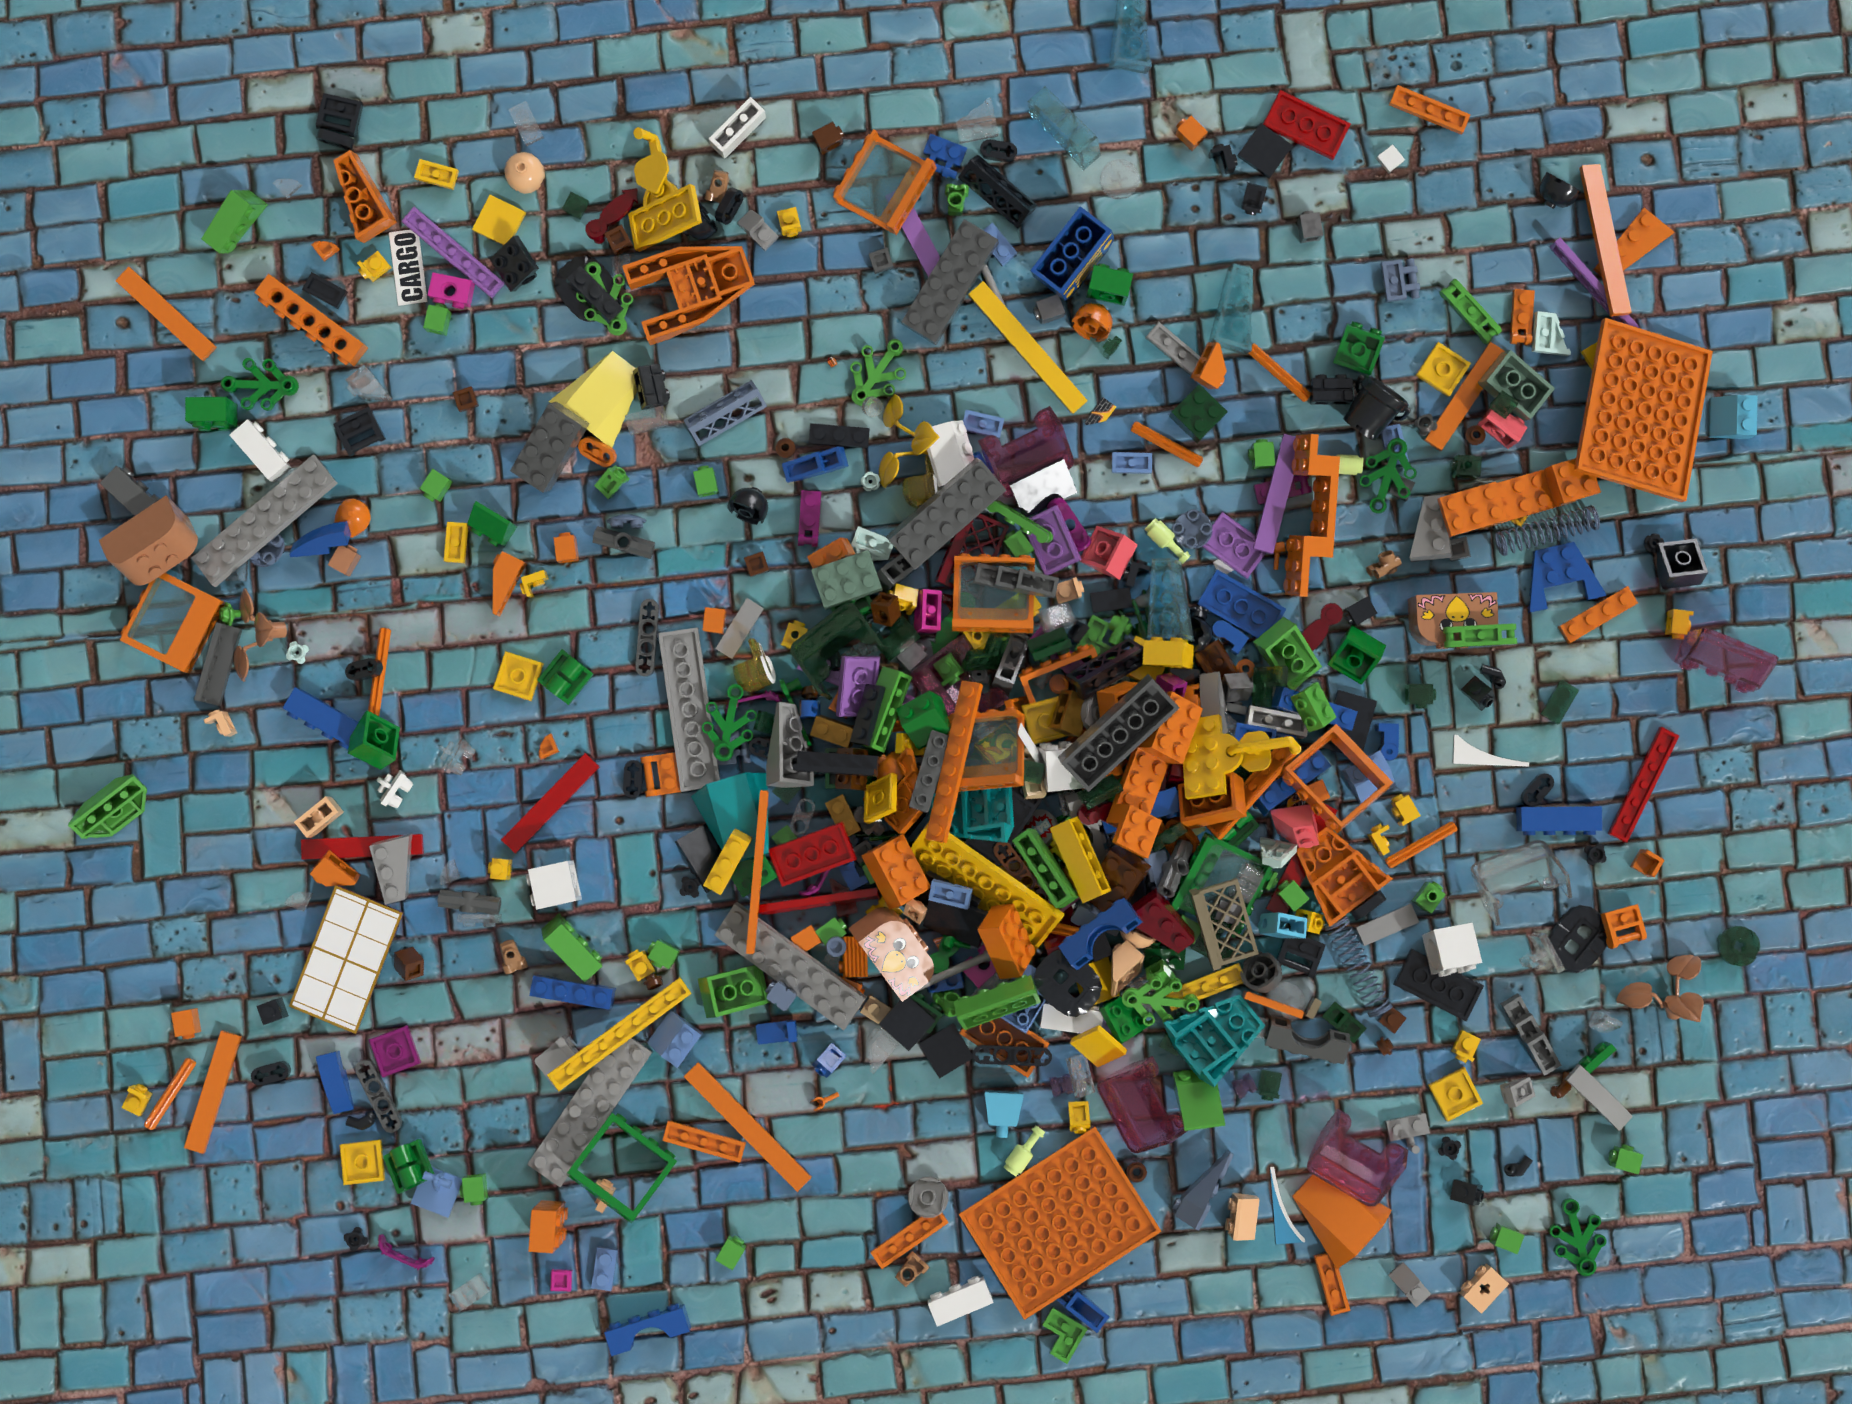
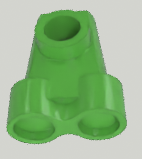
[945,184,969,216]
[1108,615,1133,646]
[932,990,960,1017]

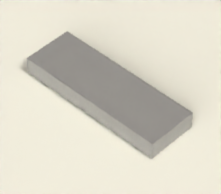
[1145,322,1201,376]
[715,598,764,660]
[1355,904,1419,946]

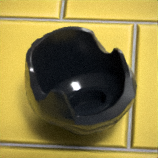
[1180,617,1212,652]

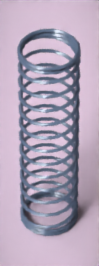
[1495,505,1600,556]
[1324,916,1392,1017]

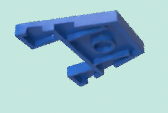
[1528,542,1606,613]

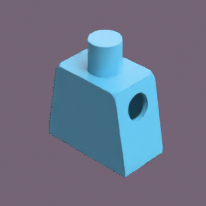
[1258,912,1307,939]
[984,1090,1024,1138]

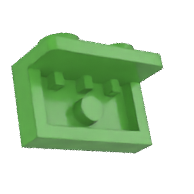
[1291,682,1336,732]

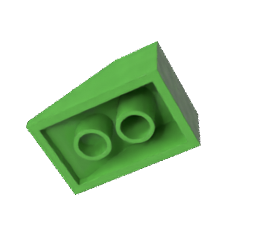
[1253,617,1322,690]
[697,965,770,1018]
[1173,1070,1225,1131]

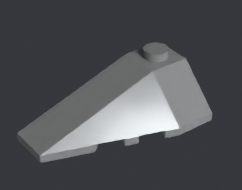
[766,702,814,788]

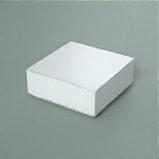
[1376,145,1405,174]

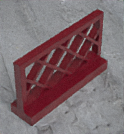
[934,514,1009,600]

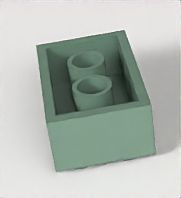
[1478,350,1555,421]
[811,550,883,610]

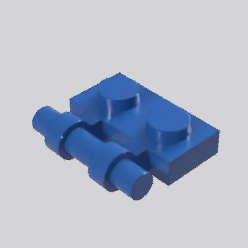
[921,134,967,179]

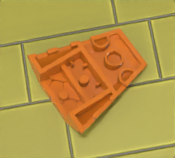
[1296,827,1393,927]
[1292,1167,1392,1269]

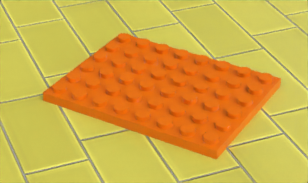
[1574,318,1713,503]
[959,1126,1162,1320]

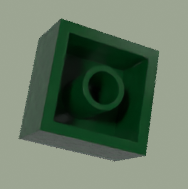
[1169,384,1228,444]

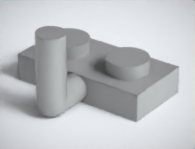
[1385,1113,1430,1154]

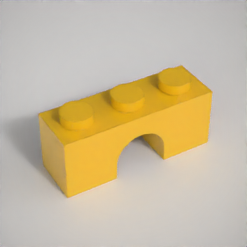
[703,828,753,895]

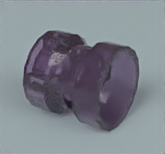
[1231,1072,1258,1100]
[1049,1073,1073,1097]

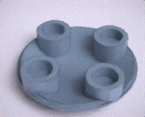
[1172,509,1213,549]
[606,514,647,529]
[249,533,285,567]

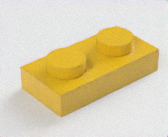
[414,159,459,190]
[444,522,468,564]

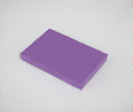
[1027,505,1082,575]
[1202,512,1266,579]
[836,656,880,717]

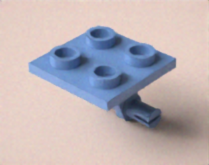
[410,1167,462,1218]

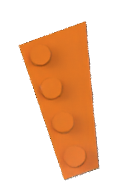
[1593,208,1675,277]

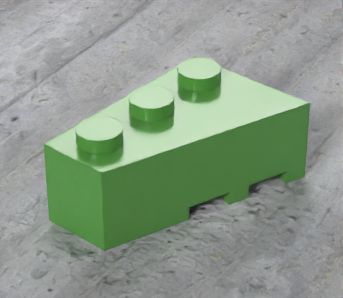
[201,190,268,253]
[541,913,603,983]

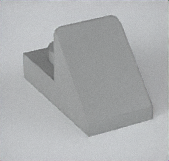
[737,210,779,251]
[1500,1077,1535,1108]
[1388,1262,1431,1307]

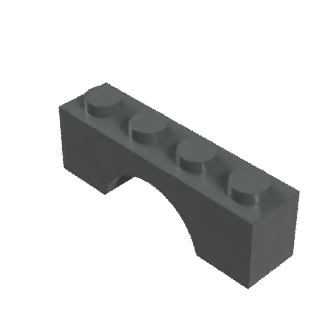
[1264,1015,1351,1064]

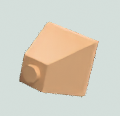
[1111,940,1144,998]

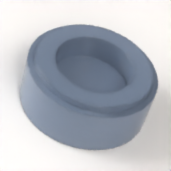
[826,936,846,957]

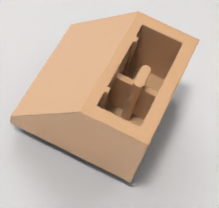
[1225,1193,1259,1241]

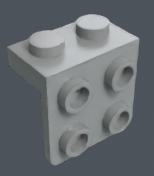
[535,1035,579,1090]

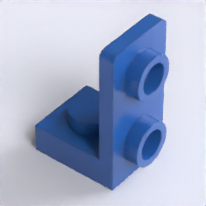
[756,1019,798,1045]

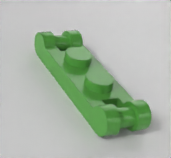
[1439,279,1502,345]
[987,500,1053,543]
[1443,624,1517,648]

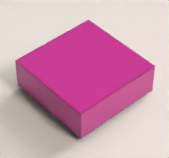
[550,1269,573,1292]

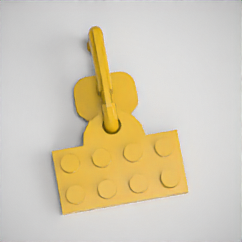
[628,127,702,252]
[1183,714,1301,800]

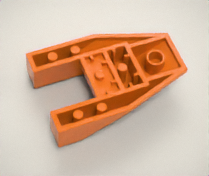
[622,246,755,346]

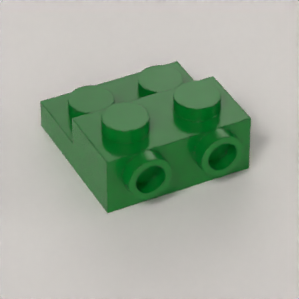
[1333,321,1385,375]

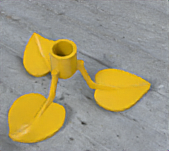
[879,394,940,488]

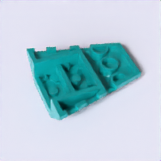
[929,762,1014,843]
[691,772,769,862]
[1163,994,1265,1087]

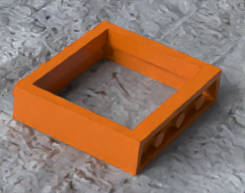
[1018,644,1110,743]
[1281,724,1393,834]

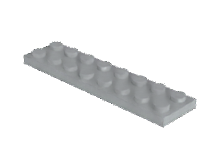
[192,454,338,587]
[658,627,720,792]
[715,902,867,1030]
[527,1038,653,1187]

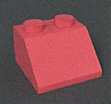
[1477,403,1528,449]
[1080,526,1138,580]
[1270,804,1319,848]

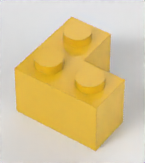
[1143,637,1194,669]

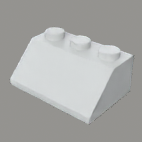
[927,420,974,487]

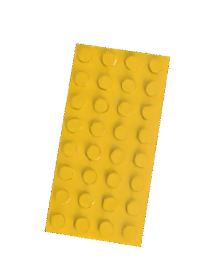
[911,822,1064,952]

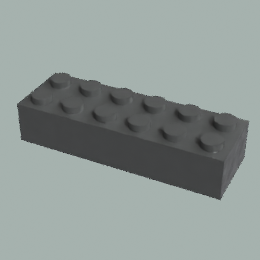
[901,219,999,345]
[886,457,1007,570]
[1058,674,1180,792]

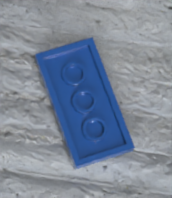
[1196,570,1286,639]

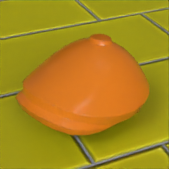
[334,499,371,538]

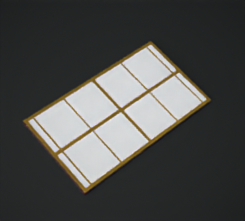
[289,885,404,1034]

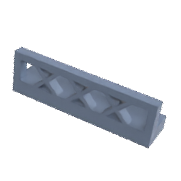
[684,380,767,446]

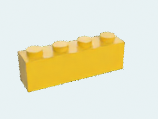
[1050,816,1112,903]

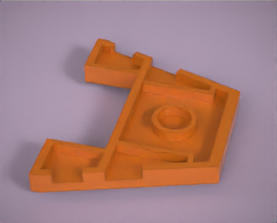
[863,748,923,834]

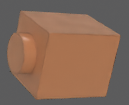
[328,544,361,577]

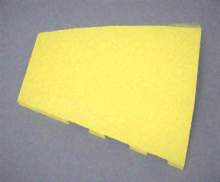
[548,351,637,448]

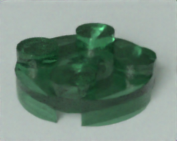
[1152,822,1188,853]
[1717,926,1760,966]

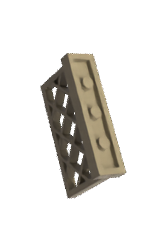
[1189,878,1259,970]

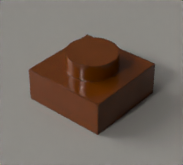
[453,386,479,412]
[744,551,770,577]
[1377,1007,1406,1034]

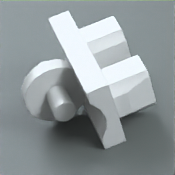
[376,770,413,808]

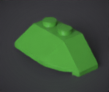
[68,774,147,839]

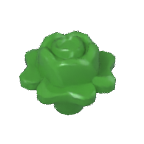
[219,602,241,626]

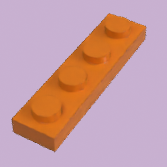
[1389,85,1471,135]
[1558,586,1638,644]
[662,1120,746,1163]
[870,1213,949,1269]

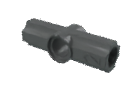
[592,526,655,559]
[1158,839,1193,898]
[437,889,501,915]

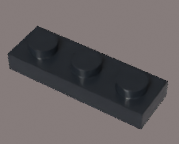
[566,266,624,324]
[809,423,870,449]
[850,684,886,746]

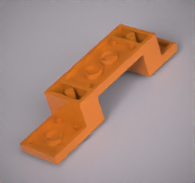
[1283,434,1340,597]
[1437,458,1601,537]
[1106,691,1203,858]

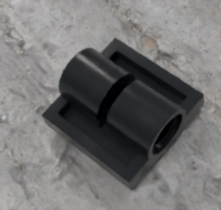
[490,235,539,292]

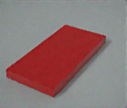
[1263,90,1351,160]
[769,821,857,887]

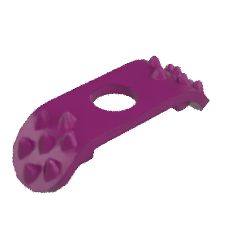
[1047,497,1091,552]
[724,690,782,716]
[799,870,830,897]
[377,1234,435,1270]

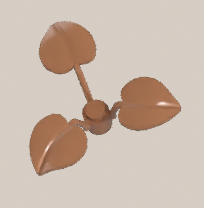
[233,588,287,682]
[1616,955,1704,1022]

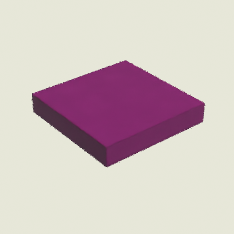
[369,1025,421,1078]

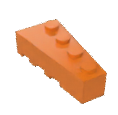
[333,150,397,243]

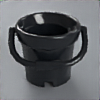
[1343,375,1411,441]

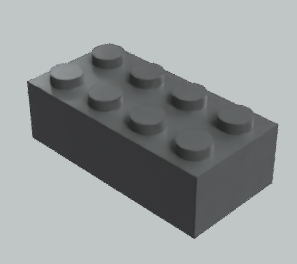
[510,402,590,493]

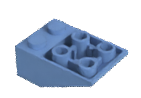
[1000,964,1057,1034]

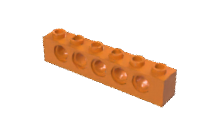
[254,273,368,366]

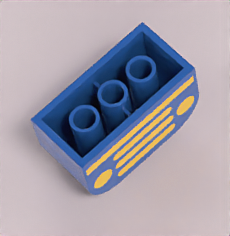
[1030,206,1114,301]

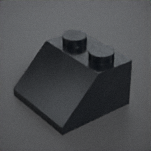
[1657,538,1708,589]

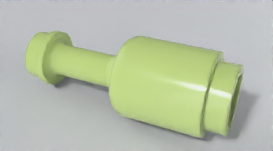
[1336,454,1363,475]
[1144,518,1191,564]
[1004,1125,1045,1177]

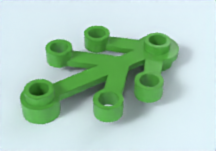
[576,262,633,336]
[850,339,906,406]
[1122,976,1200,1026]

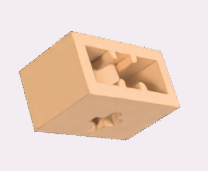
[294,796,344,838]
[1459,1263,1509,1314]

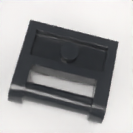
[316,93,364,138]
[333,407,386,457]
[1276,937,1326,978]

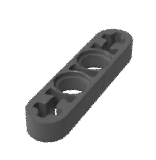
[636,599,659,677]
[355,1059,402,1133]

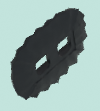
[555,255,619,322]
[1545,905,1607,973]
[1034,950,1102,1017]

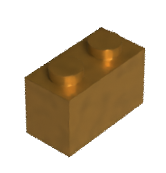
[1049,690,1084,737]
[810,715,854,748]
[825,794,861,836]

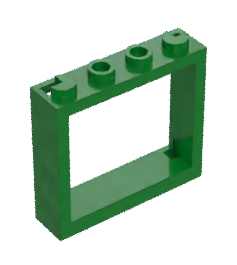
[566,1113,677,1224]

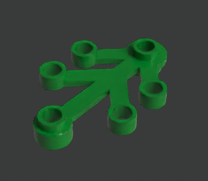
[221,358,299,411]
[1359,438,1417,514]
[702,684,757,761]
[1548,1198,1607,1276]

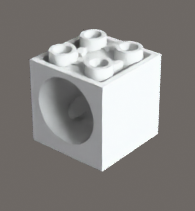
[1036,741,1084,792]
[526,860,582,910]
[1422,923,1482,977]

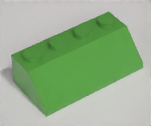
[954,975,1041,1030]

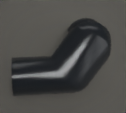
[1480,664,1506,689]
[346,1111,376,1130]
[1504,1155,1533,1177]

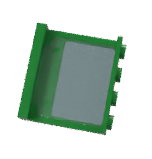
[1169,832,1273,938]

